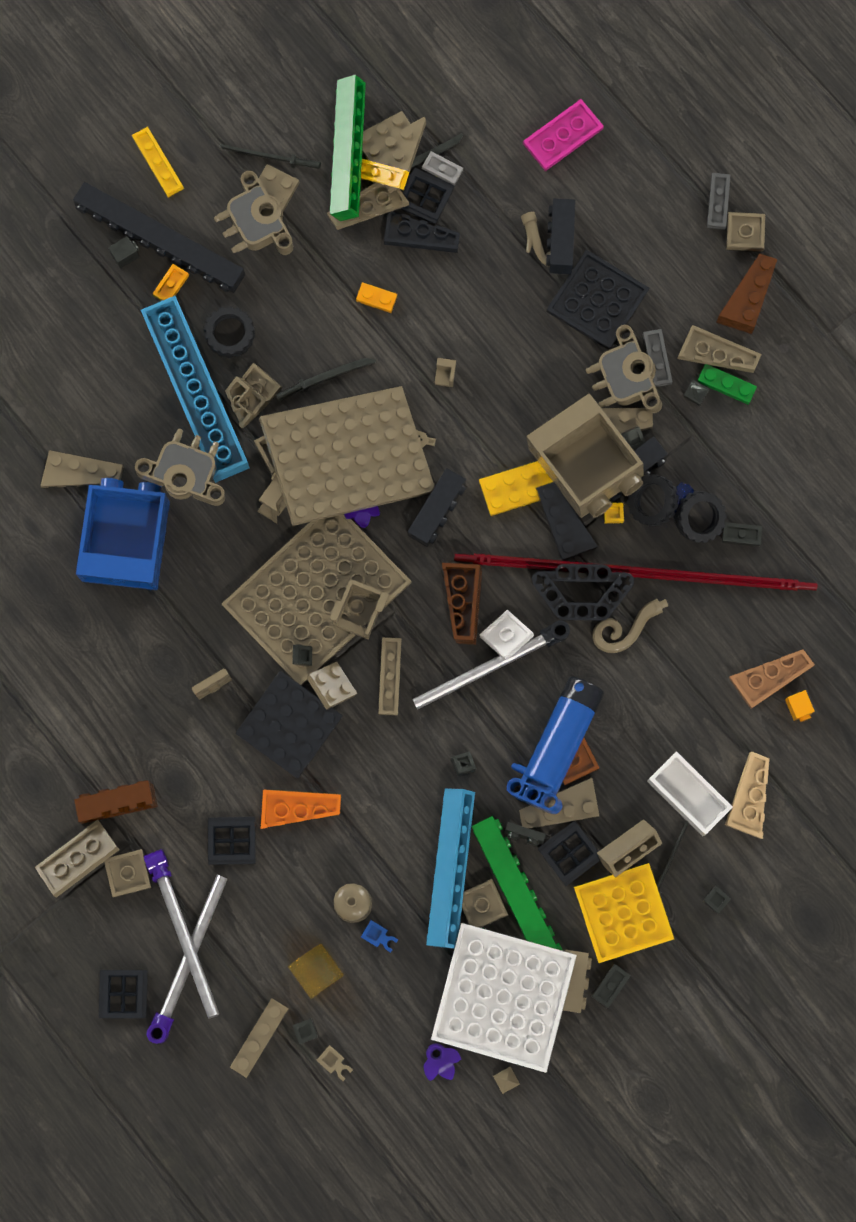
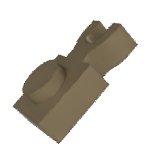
[317,1045,353,1081]

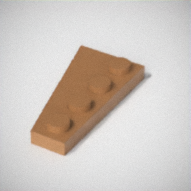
[729,649,814,709]

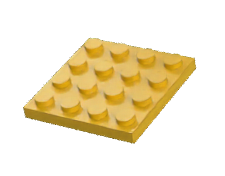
[574,863,674,963]

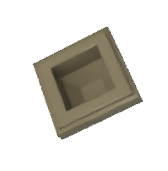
[493,1067,520,1094]

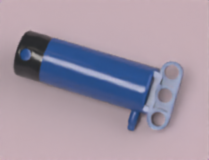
[507,676,604,814]

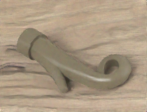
[521,212,550,267]

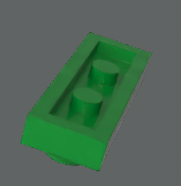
[697,364,757,405]

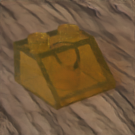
[288,944,344,999]

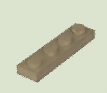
[378,638,402,716]
[230,998,289,1078]

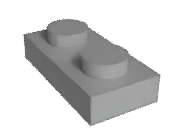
[422,151,463,185]

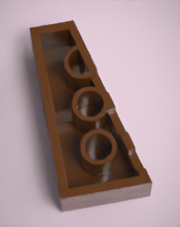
[716,254,777,334]
[442,563,482,645]
[74,780,158,824]

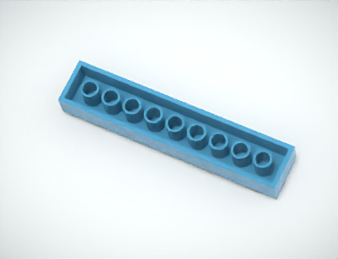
[141,296,250,483]

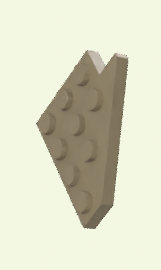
[362,111,426,193]

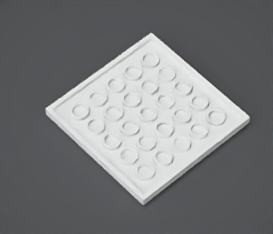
[431,923,577,1073]

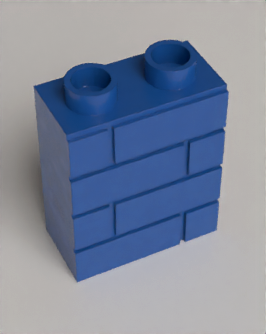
[76,478,170,590]

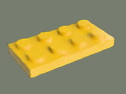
[479,461,553,516]

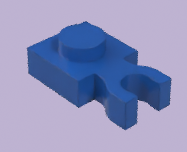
[361,920,398,953]

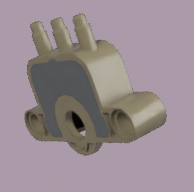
[214,171,294,255]
[586,325,662,413]
[135,429,225,506]

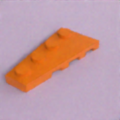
[261,790,341,829]

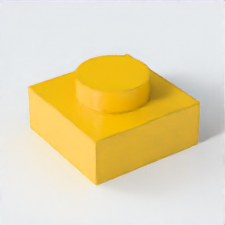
[604,503,624,524]

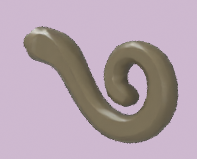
[592,599,668,653]

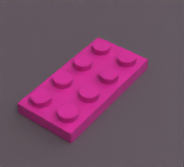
[523,99,604,171]

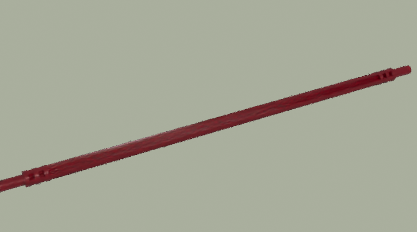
[454,553,817,591]

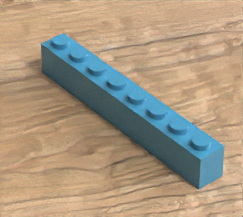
[426,788,475,949]

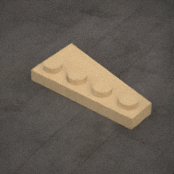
[725,752,769,839]

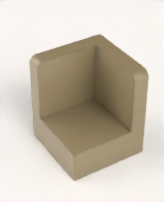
[435,358,456,387]

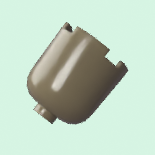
[333,883,372,923]

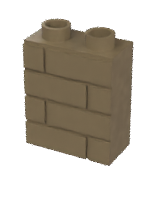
[526,393,644,518]

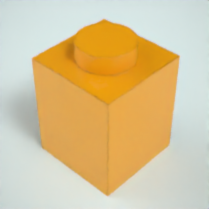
[785,690,815,722]

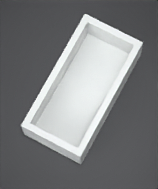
[647,752,733,836]

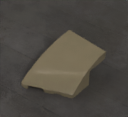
[225,363,282,428]

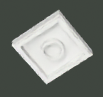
[479,610,534,661]

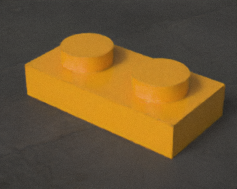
[153,264,189,301]
[356,282,397,313]

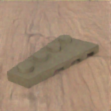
[677,325,762,373]

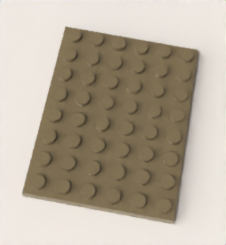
[259,386,435,526]
[222,514,412,685]

